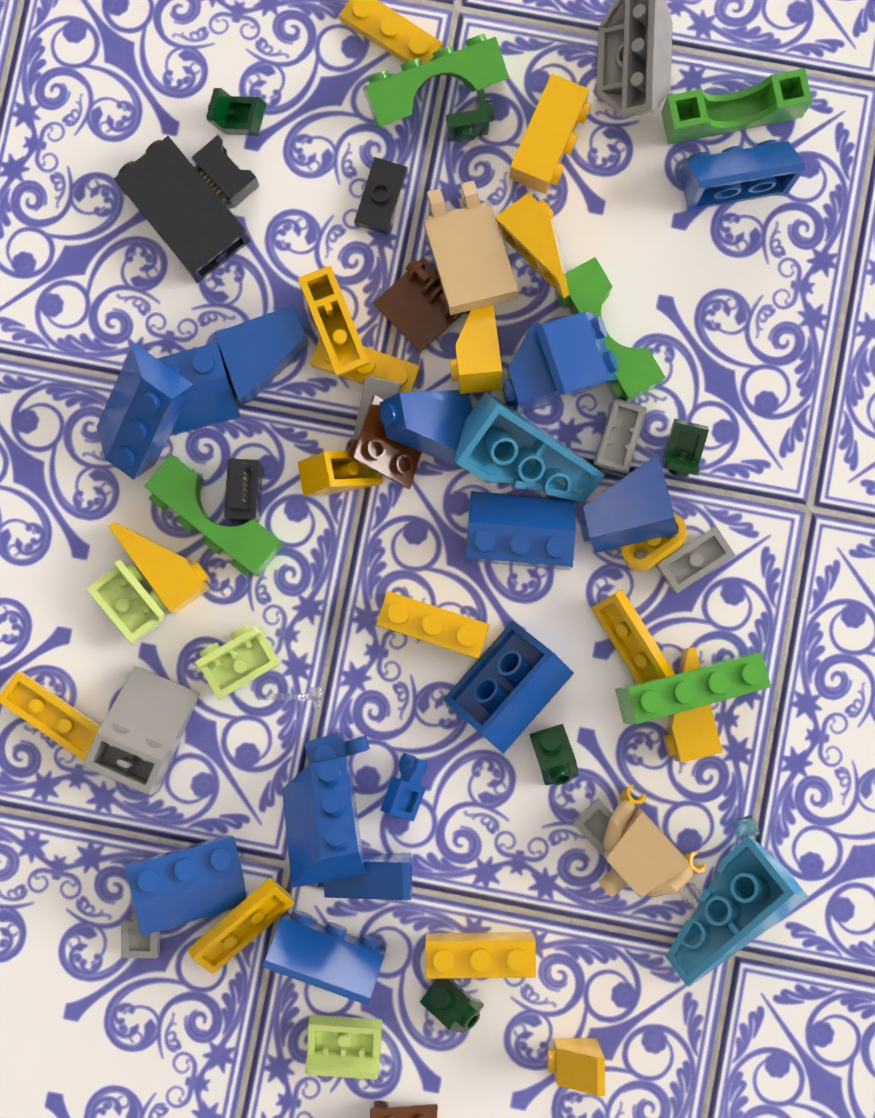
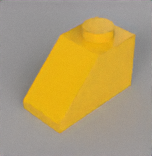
[297,451,383,496]
[547,1038,605,1096]

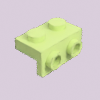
[86,559,166,646]
[194,624,281,700]
[305,1015,382,1080]

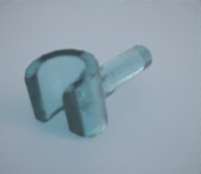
[734,815,760,843]

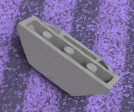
[596,0,673,118]

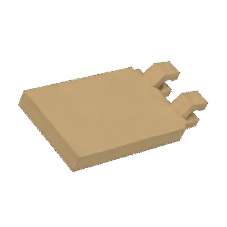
[424,180,519,315]

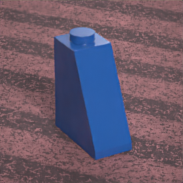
[215,304,312,405]
[379,390,472,466]
[579,456,678,553]
[317,853,413,900]

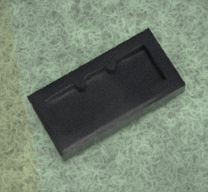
[354,157,408,235]

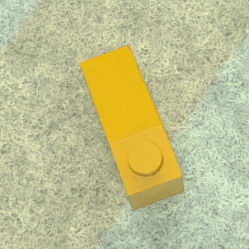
[495,192,570,298]
[298,265,370,377]
[450,305,502,394]
[108,522,211,613]
[664,647,723,763]

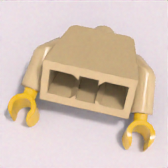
[598,784,706,898]

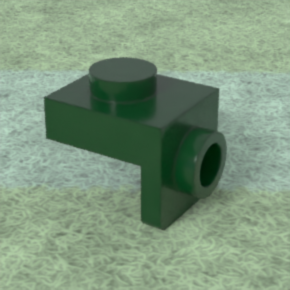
[206,88,267,136]
[446,89,495,143]
[663,418,709,477]
[529,724,579,786]
[420,978,484,1033]

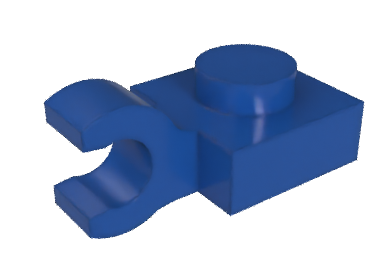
[304,732,370,766]
[380,753,428,821]

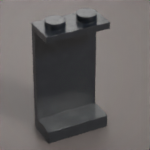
[113,136,251,283]

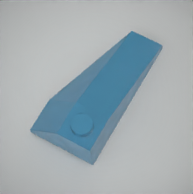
[454,391,605,503]
[666,836,808,987]

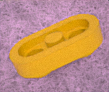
[622,514,687,571]

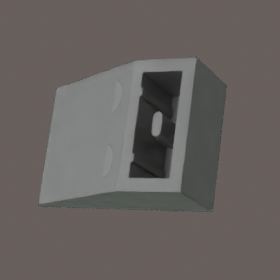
[82,666,200,795]

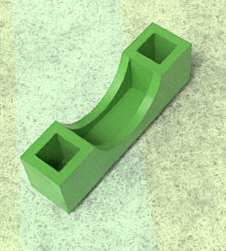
[363,33,509,128]
[661,68,813,145]
[555,257,666,402]
[144,453,285,577]
[615,652,771,724]

